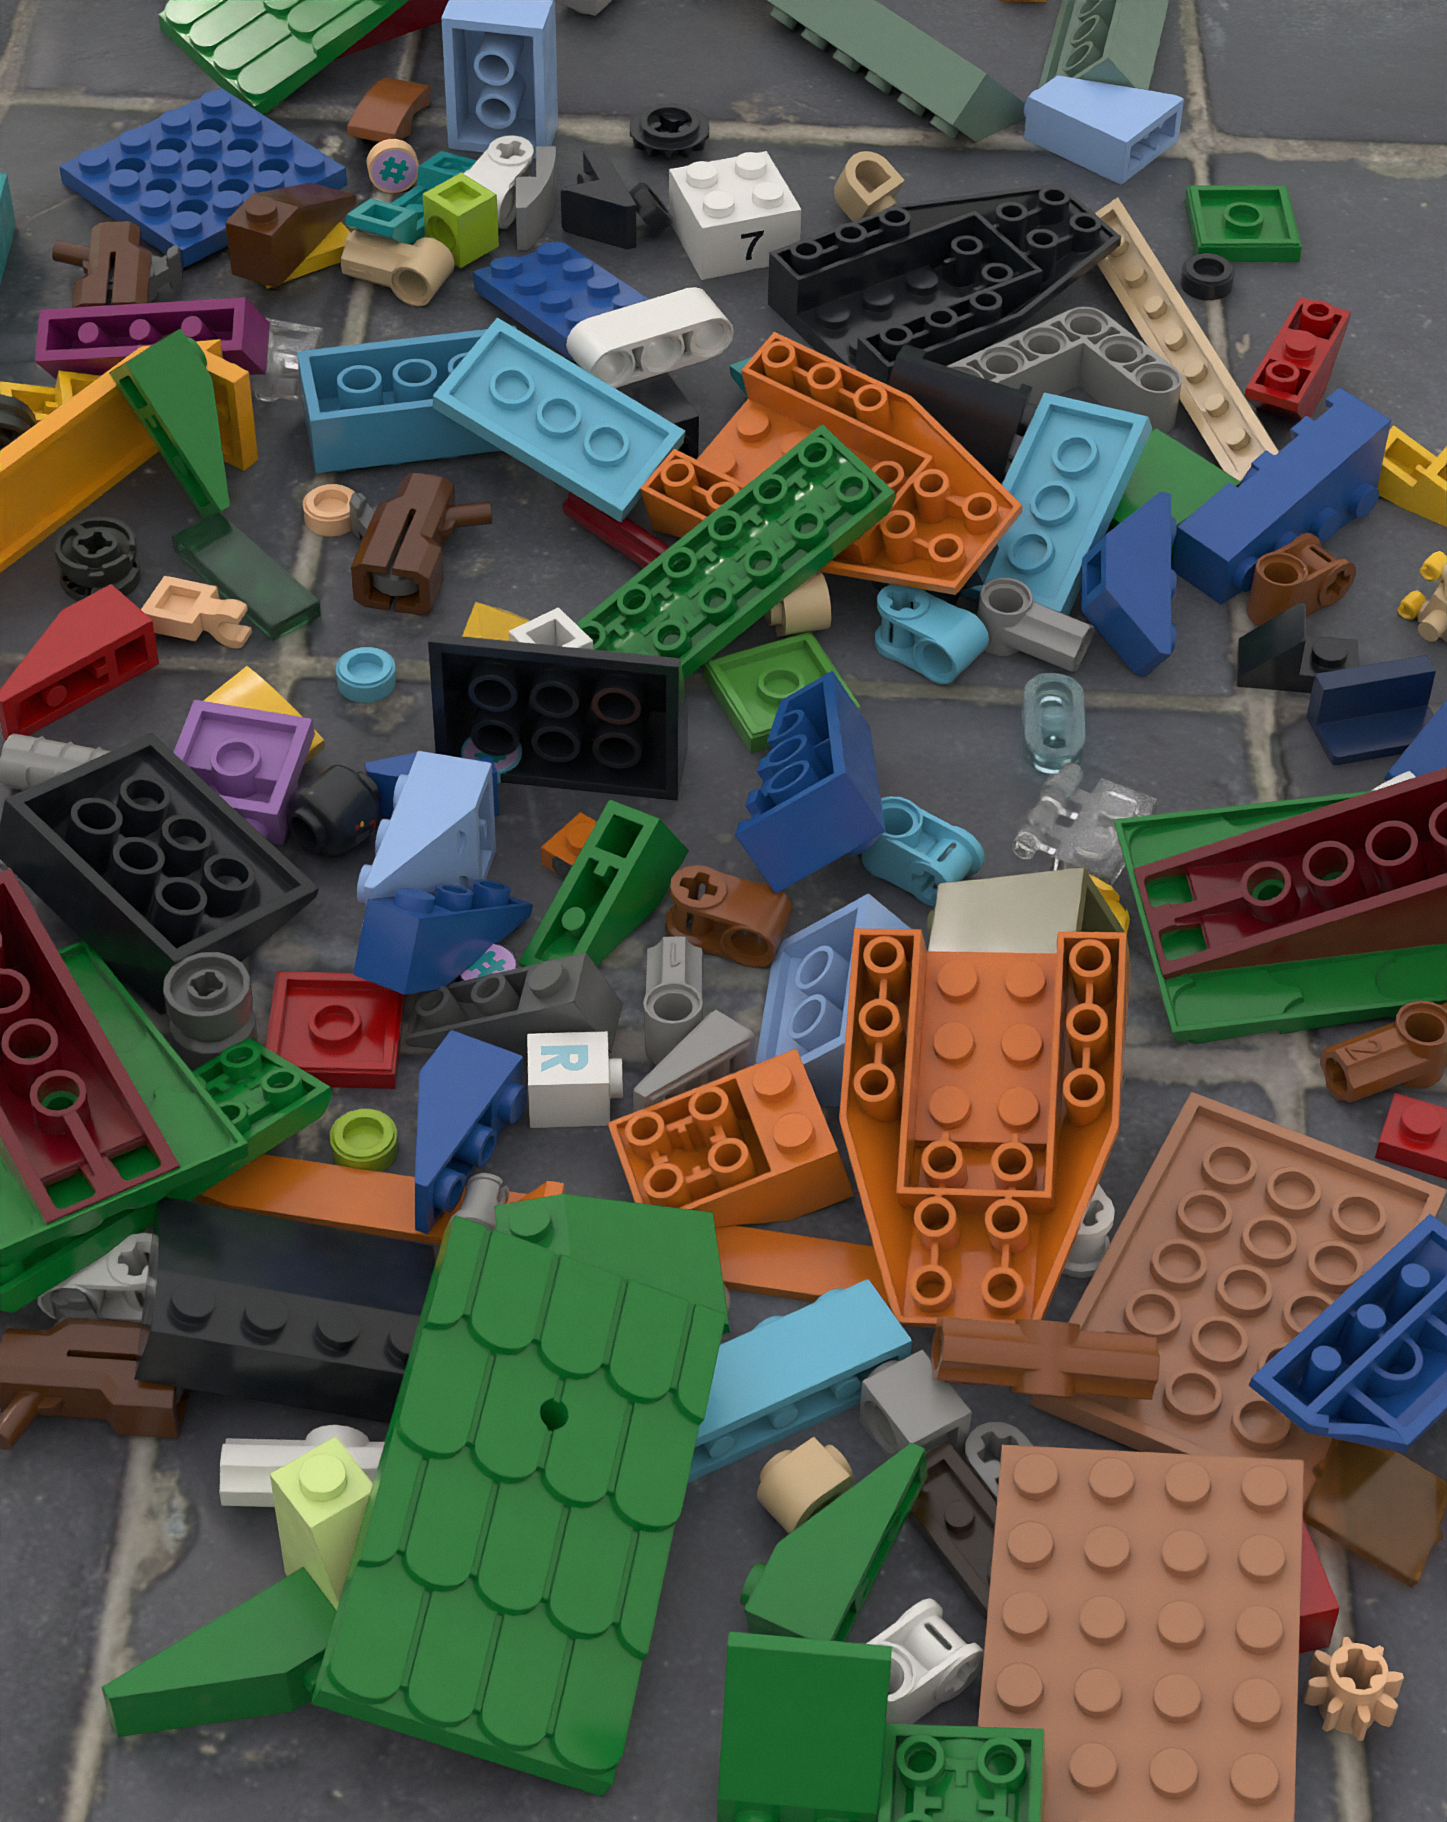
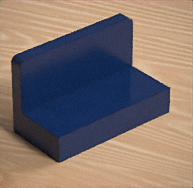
[1306,655,1436,765]

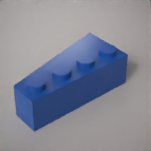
[1171,387,1391,605]
[735,670,886,894]

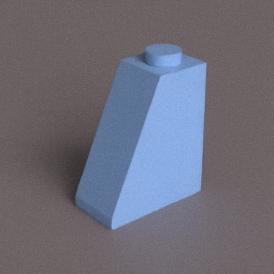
[1024,75,1184,185]

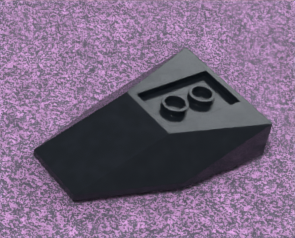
[768,183,1121,385]

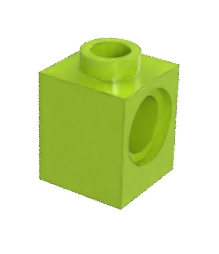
[422,172,499,268]

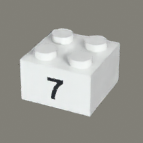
[669,151,801,280]

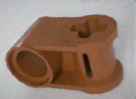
[1246,532,1356,626]
[665,865,793,968]

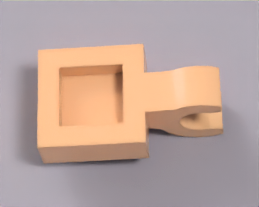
[141,576,252,648]

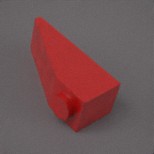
[0,584,159,741]

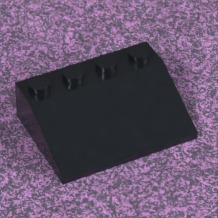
[428,633,688,801]
[0,733,319,1015]
[134,1197,436,1423]

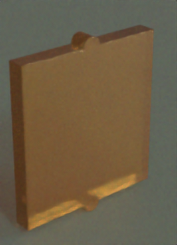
[1303,1438,1447,1588]

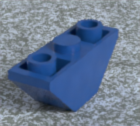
[1081,491,1177,677]

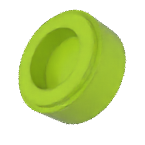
[330,1109,399,1172]

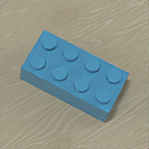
[297,326,516,473]

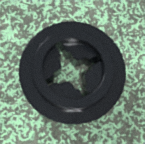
[630,103,709,160]

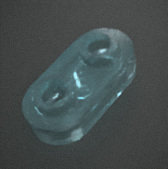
[1022,673,1086,774]

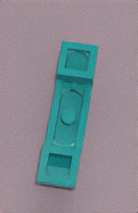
[346,151,477,244]

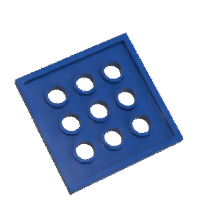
[59,88,348,268]

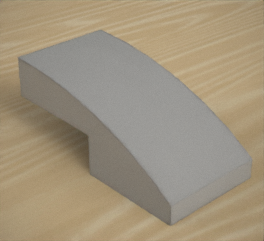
[515,146,557,251]

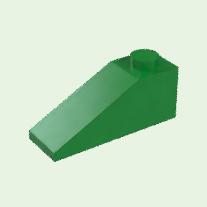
[109,329,230,518]
[519,799,689,967]
[740,1442,928,1642]
[102,1567,337,1737]

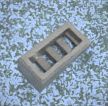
[633,1009,756,1112]

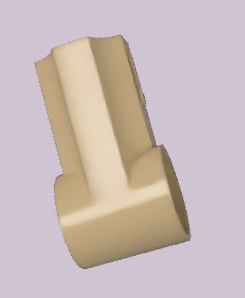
[341,230,455,307]

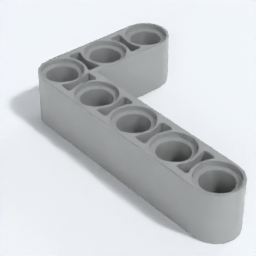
[946,307,1182,434]

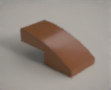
[347,77,431,142]

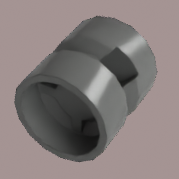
[163,952,258,1072]

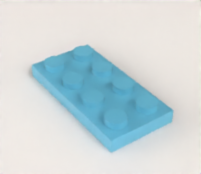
[433,318,685,522]
[959,392,1153,616]

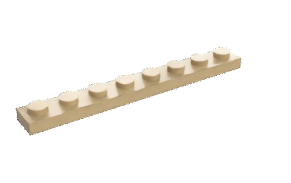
[1095,197,1279,482]

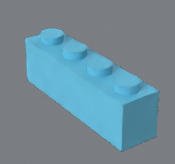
[688,1279,912,1483]

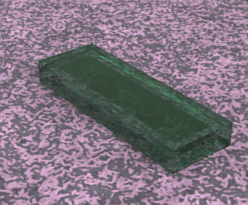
[172,512,321,641]

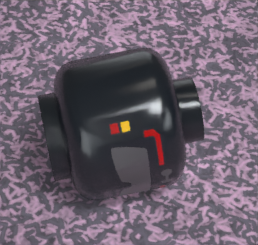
[287,765,381,857]

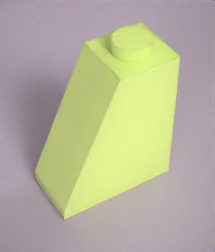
[270,1436,373,1611]

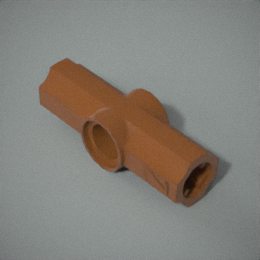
[1320,1000,1447,1103]
[931,1317,1160,1400]

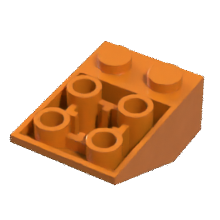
[607,1048,855,1227]

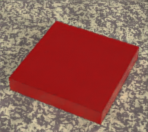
[265,971,406,1089]

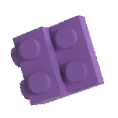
[173,700,315,845]

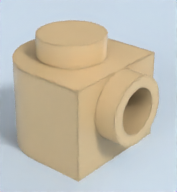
[834,151,905,221]
[765,571,831,637]
[757,1437,854,1534]

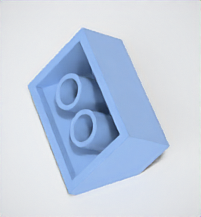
[755,893,911,1108]

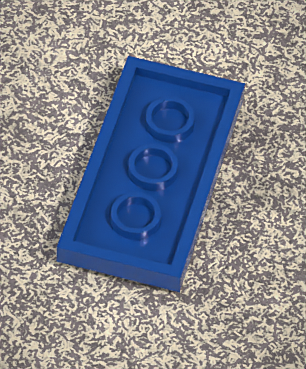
[472,242,650,361]

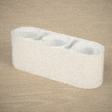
[566,287,734,388]

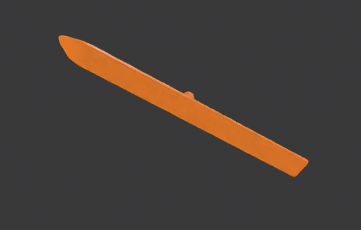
[194,1154,891,1310]

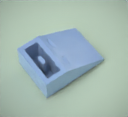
[357,751,496,931]

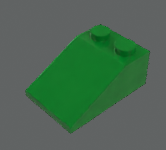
[494,1194,731,1334]
[717,1631,892,1822]

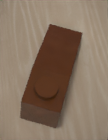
[225,182,357,288]

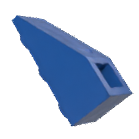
[353,879,533,995]
[415,1030,528,1234]

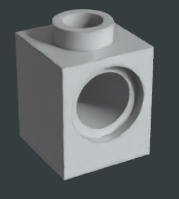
[859,1350,972,1460]

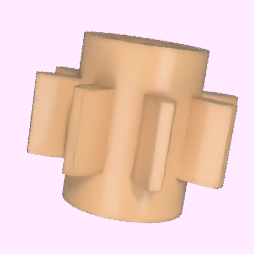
[1303,1637,1404,1741]

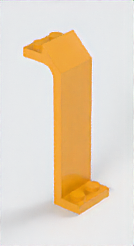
[0,339,259,573]

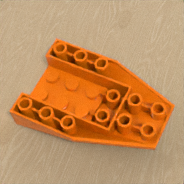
[640,332,1023,595]
[839,928,1131,1328]

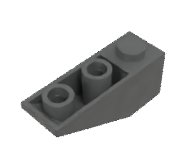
[404,953,623,1061]

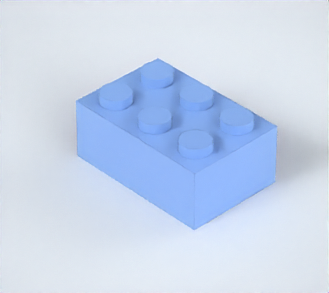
[441,0,558,159]

